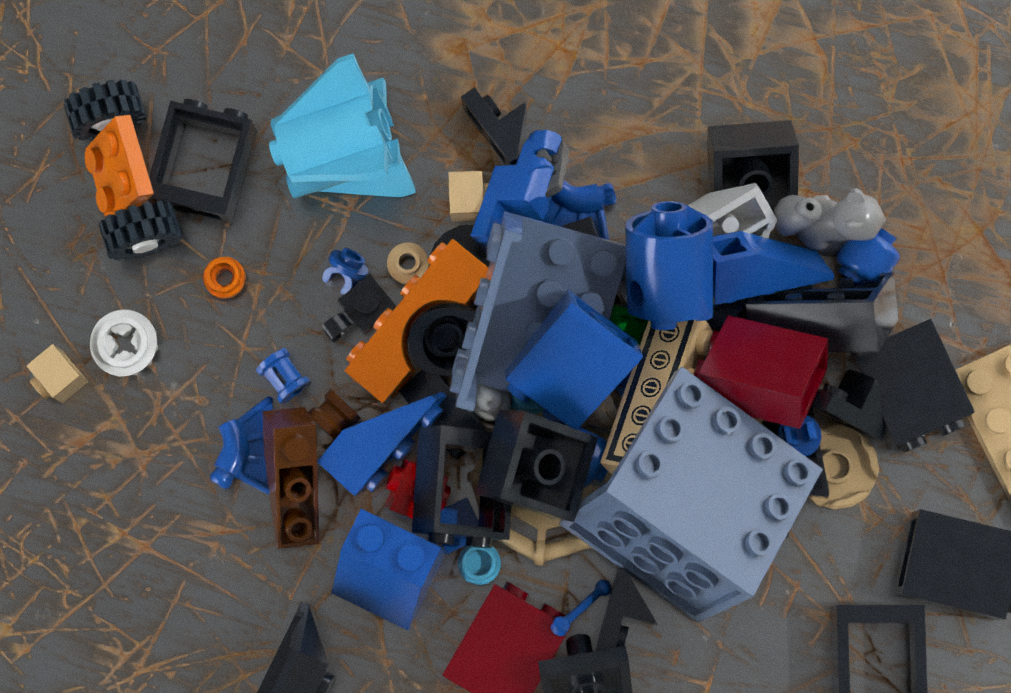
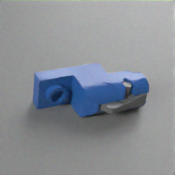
[470,130,569,255]

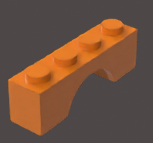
[344,239,488,405]

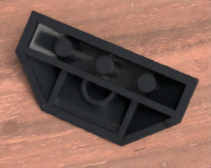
[257,601,335,693]

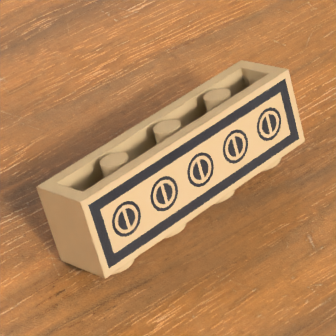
[600,320,713,475]

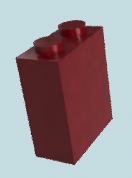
[694,315,828,429]
[442,582,570,693]

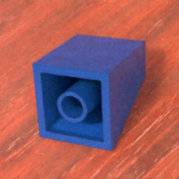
[505,289,643,430]
[331,509,446,631]

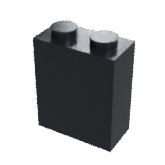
[846,319,975,453]
[895,509,1011,620]

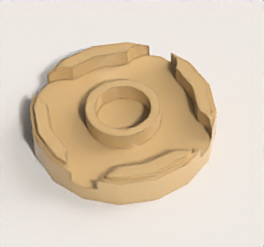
[807,424,879,510]

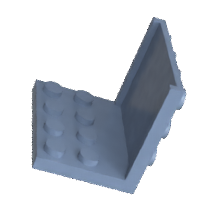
[450,211,626,411]
[559,367,823,623]

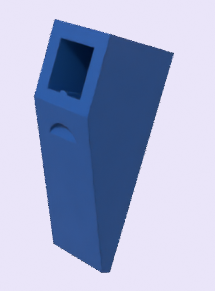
[713,231,834,305]
[317,392,446,496]

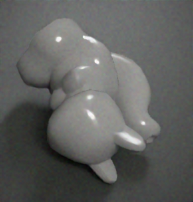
[773,188,886,257]

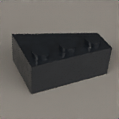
[746,272,899,357]

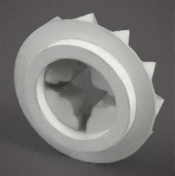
[90,310,158,377]

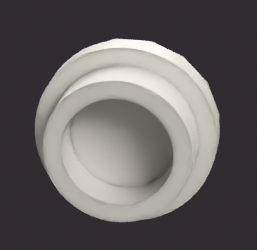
[474,384,512,421]

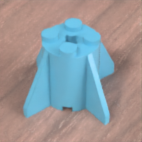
[269,53,416,198]

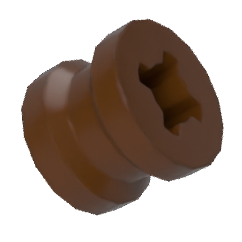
[308,389,361,440]

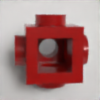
[384,458,451,519]

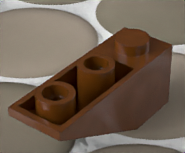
[262,407,319,549]

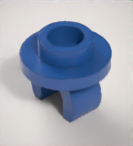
[322,248,369,295]
[778,415,822,457]

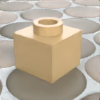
[448,171,489,223]
[26,344,89,403]

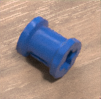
[256,348,311,404]

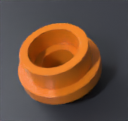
[203,257,246,299]

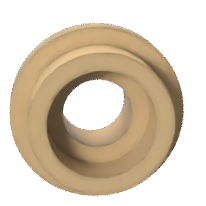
[387,242,429,285]

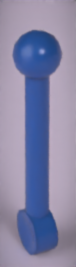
[551,579,612,636]

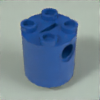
[625,201,713,330]

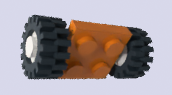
[63,79,182,260]

